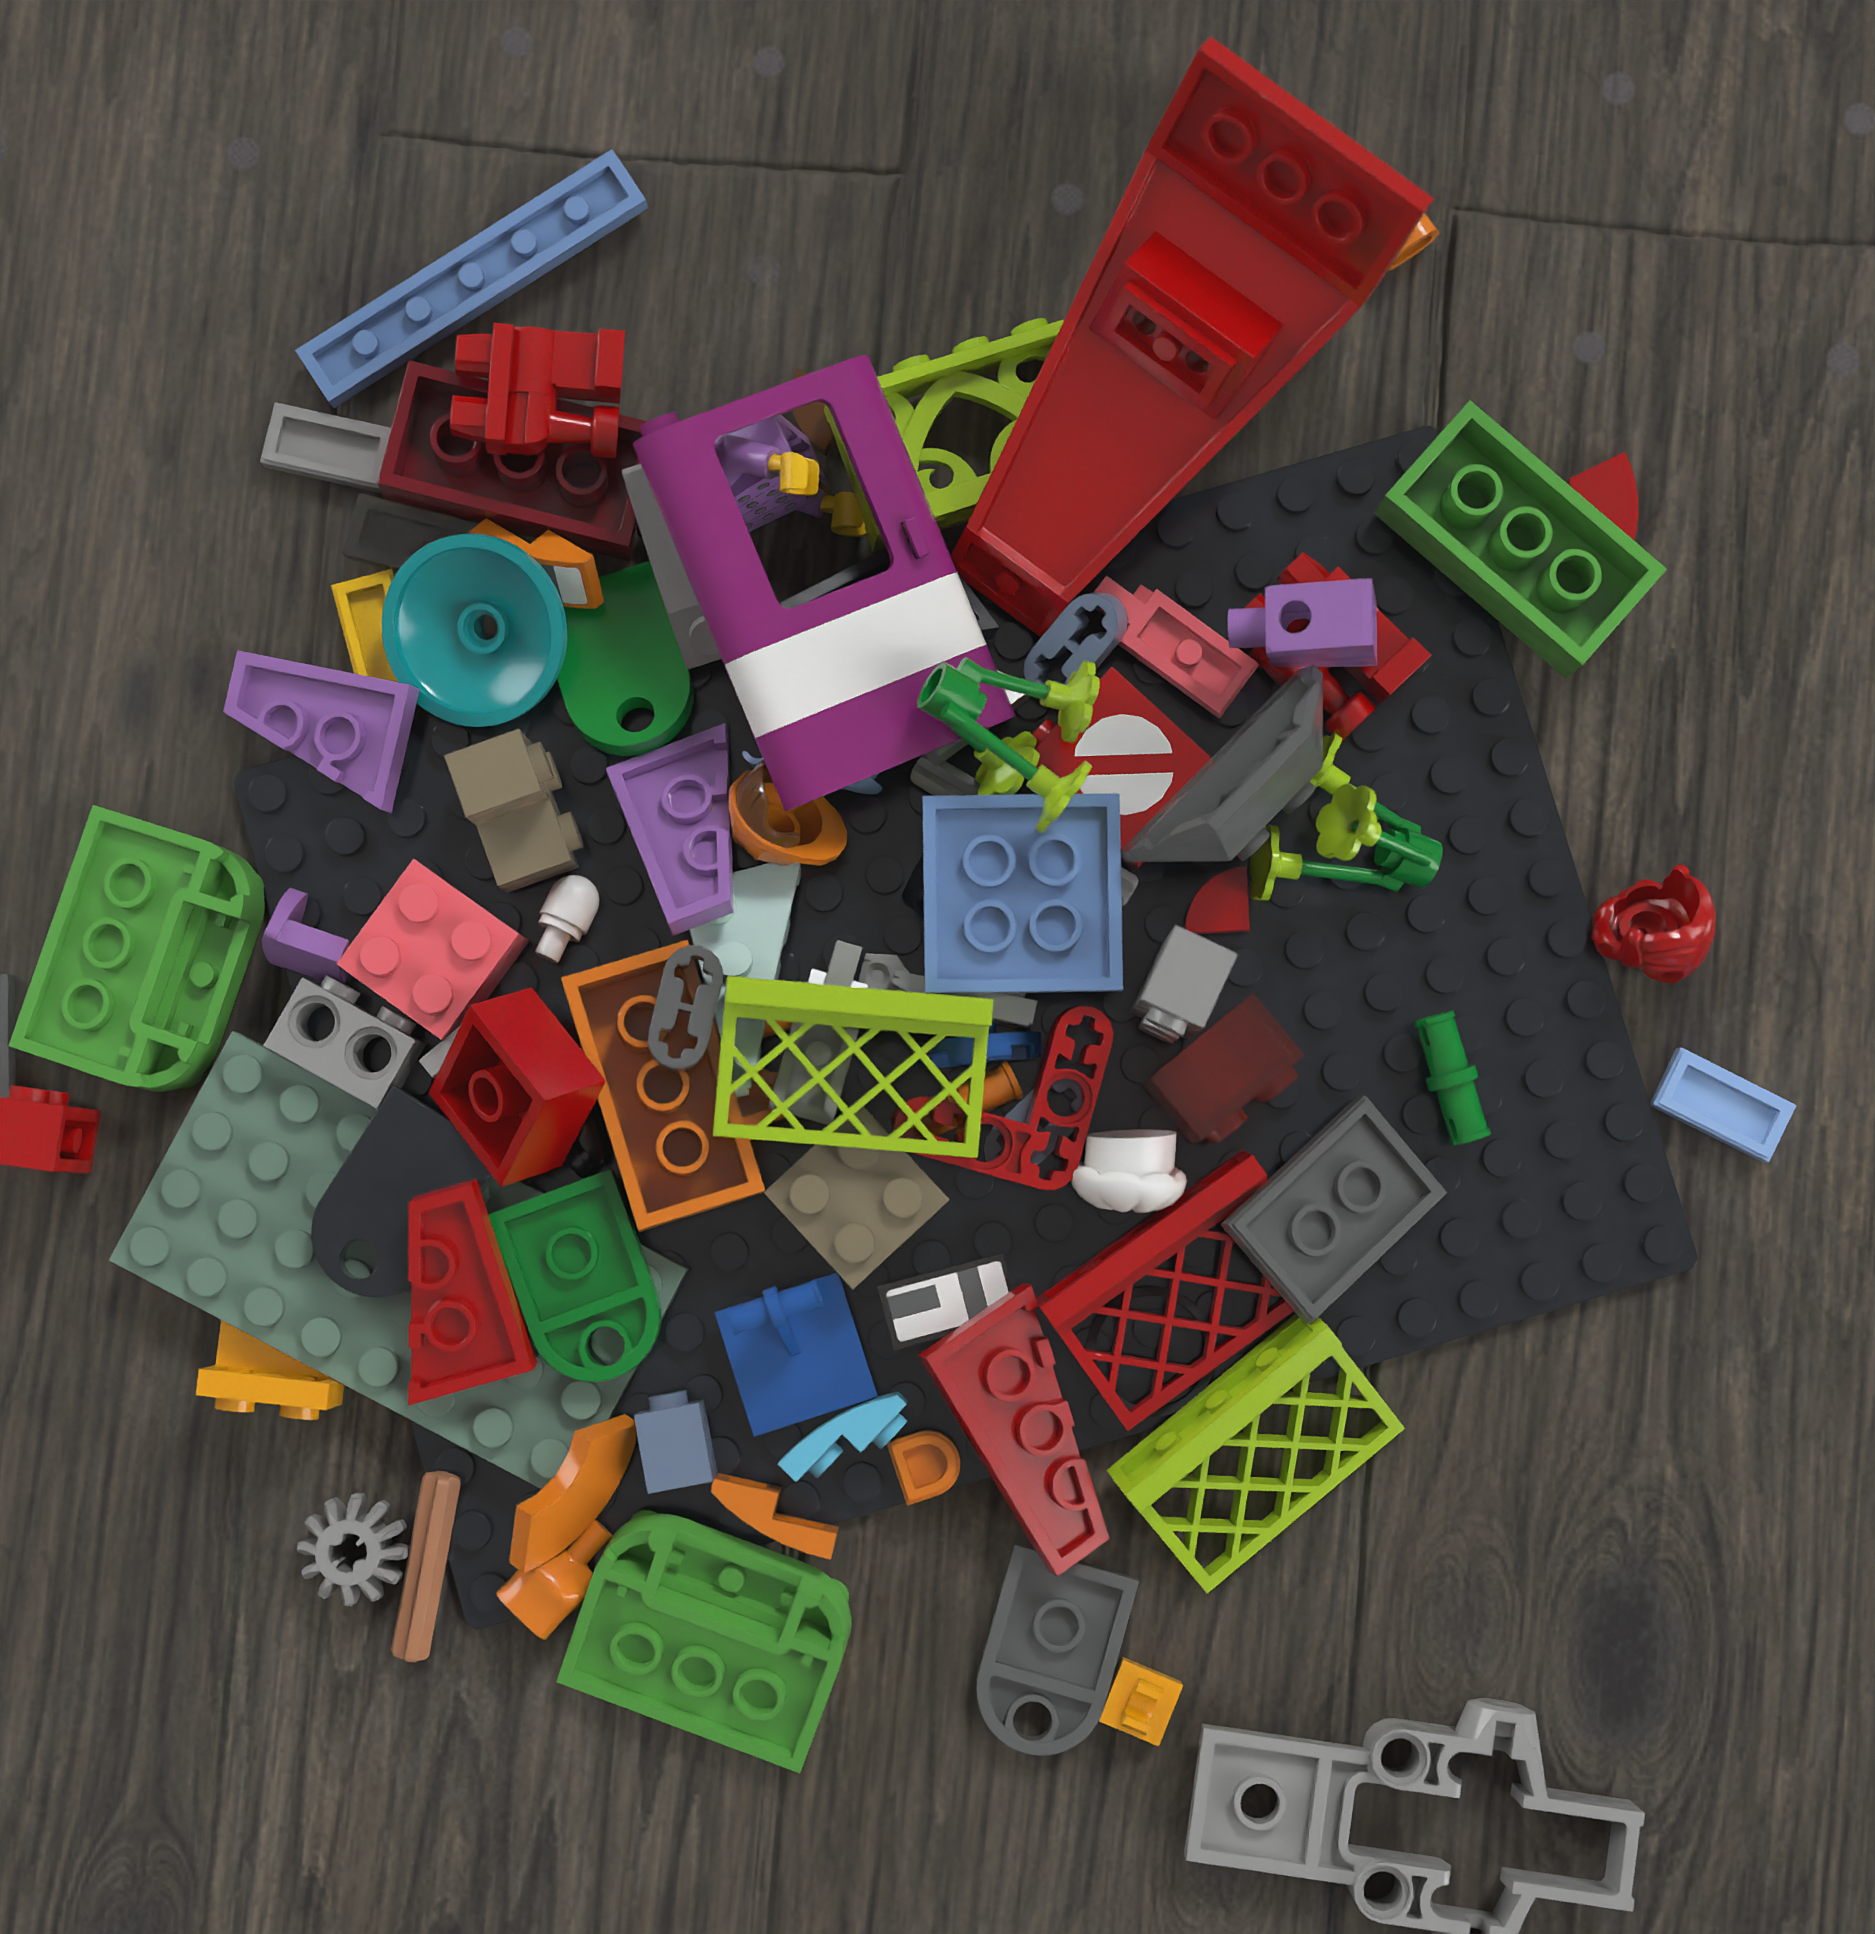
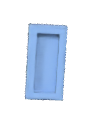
[1649,1047,1797,1163]

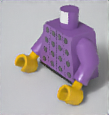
[714,415,866,537]

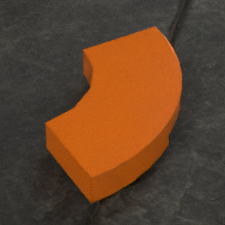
[509,1414,637,1574]

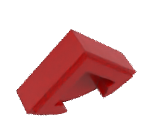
[1184,866,1250,934]

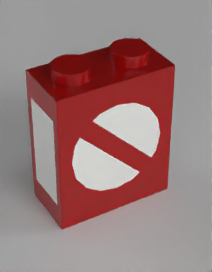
[1032,667,1211,872]

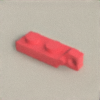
[1093,576,1259,719]

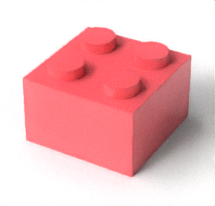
[336,858,529,1041]

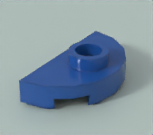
[915,1022,1043,1070]

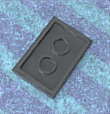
[1220,1095,1447,1323]

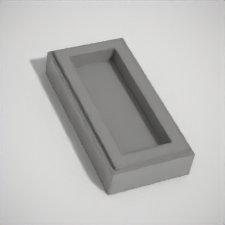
[260,402,391,493]

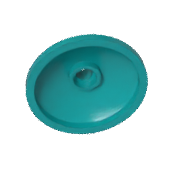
[382,534,567,727]

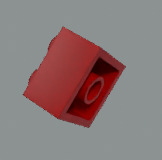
[429,987,606,1187]

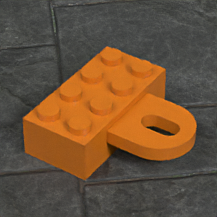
[561,940,851,1232]

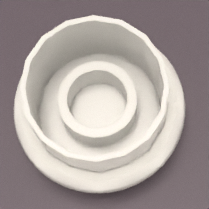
[1071,1129,1187,1212]

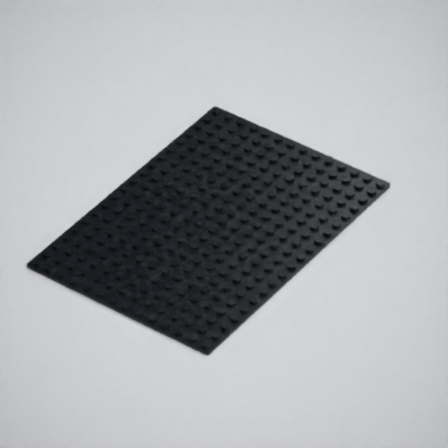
[234,426,1698,1629]

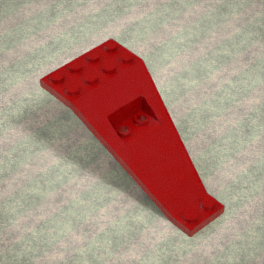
[950,37,1434,637]

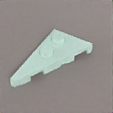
[689,862,801,1098]

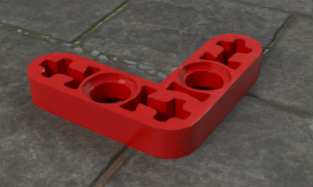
[891,1006,1113,1190]

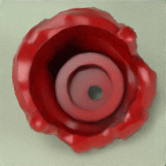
[1591,864,1716,983]

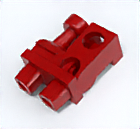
[450,323,625,458]
[1245,552,1431,741]

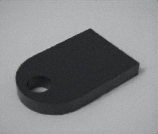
[311,1086,493,1297]

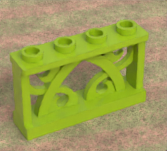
[824,318,1064,552]

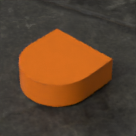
[887,1430,960,1506]

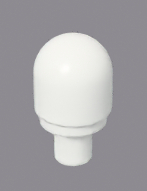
[535,875,599,963]

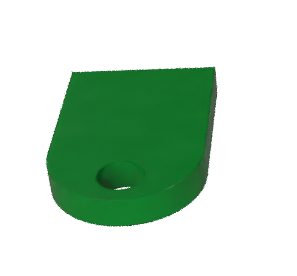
[557,561,694,756]
[488,1169,662,1382]

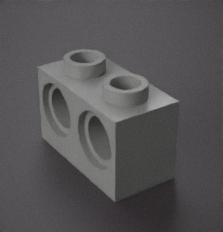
[263,975,427,1109]

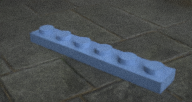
[295,149,648,408]

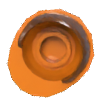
[729,760,847,866]

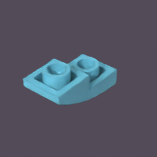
[778,1391,908,1482]

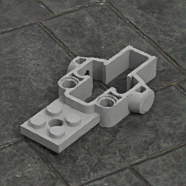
[1184,1698,1645,1934]

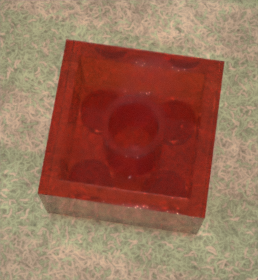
[1142,994,1304,1144]

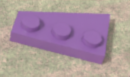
[223,650,420,813]
[606,723,734,936]

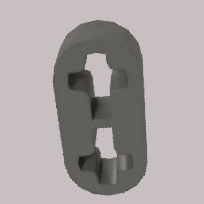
[648,945,723,1071]

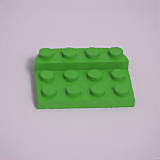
[8,805,265,1092]
[556,1510,852,1773]

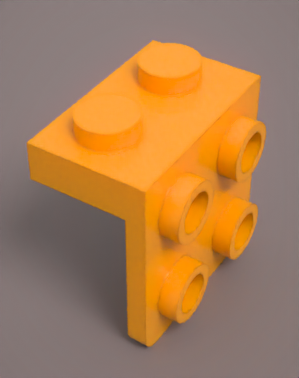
[196,1320,345,1420]

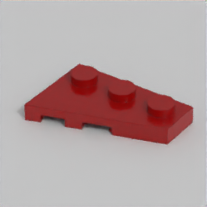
[408,1179,537,1406]

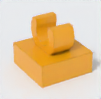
[1099,1656,1183,1746]

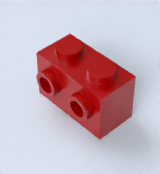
[0,1085,102,1173]

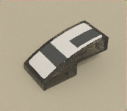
[878,1253,1013,1350]

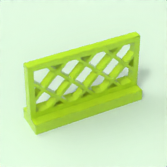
[713,976,994,1158]
[1106,1313,1405,1594]

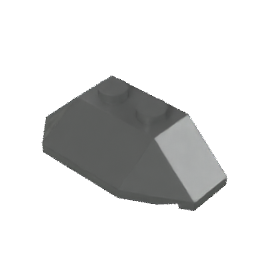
[1121,664,1323,862]

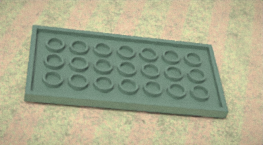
[109,1031,689,1489]

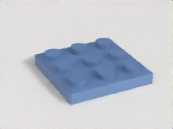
[923,793,1123,994]

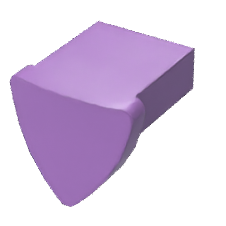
[262,888,350,984]

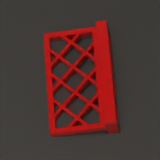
[1036,1150,1293,1431]

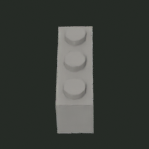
[1130,925,1238,1044]

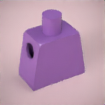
[1228,579,1377,667]

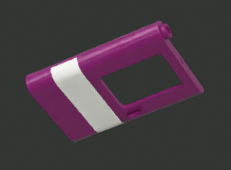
[633,355,1016,811]

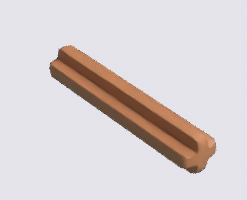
[391,1471,461,1662]

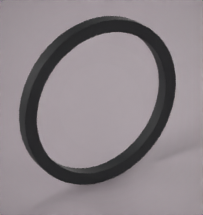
[1086,1286,1216,1417]

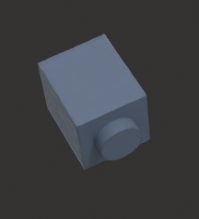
[634,1390,717,1494]

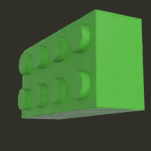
[1374,400,1667,679]

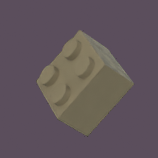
[764,1106,949,1289]

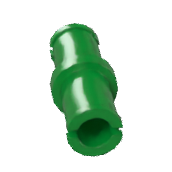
[1413,1010,1491,1146]

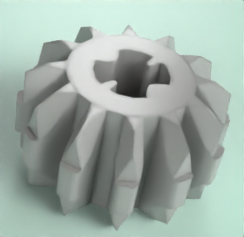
[297,1492,410,1606]

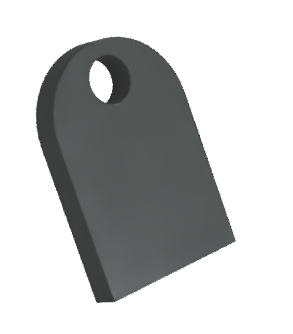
[976,1542,1139,1756]

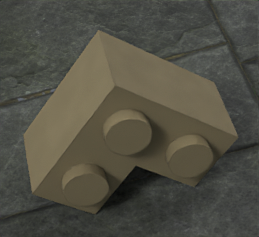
[444,729,583,893]

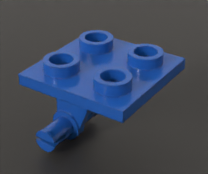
[714,1273,878,1437]

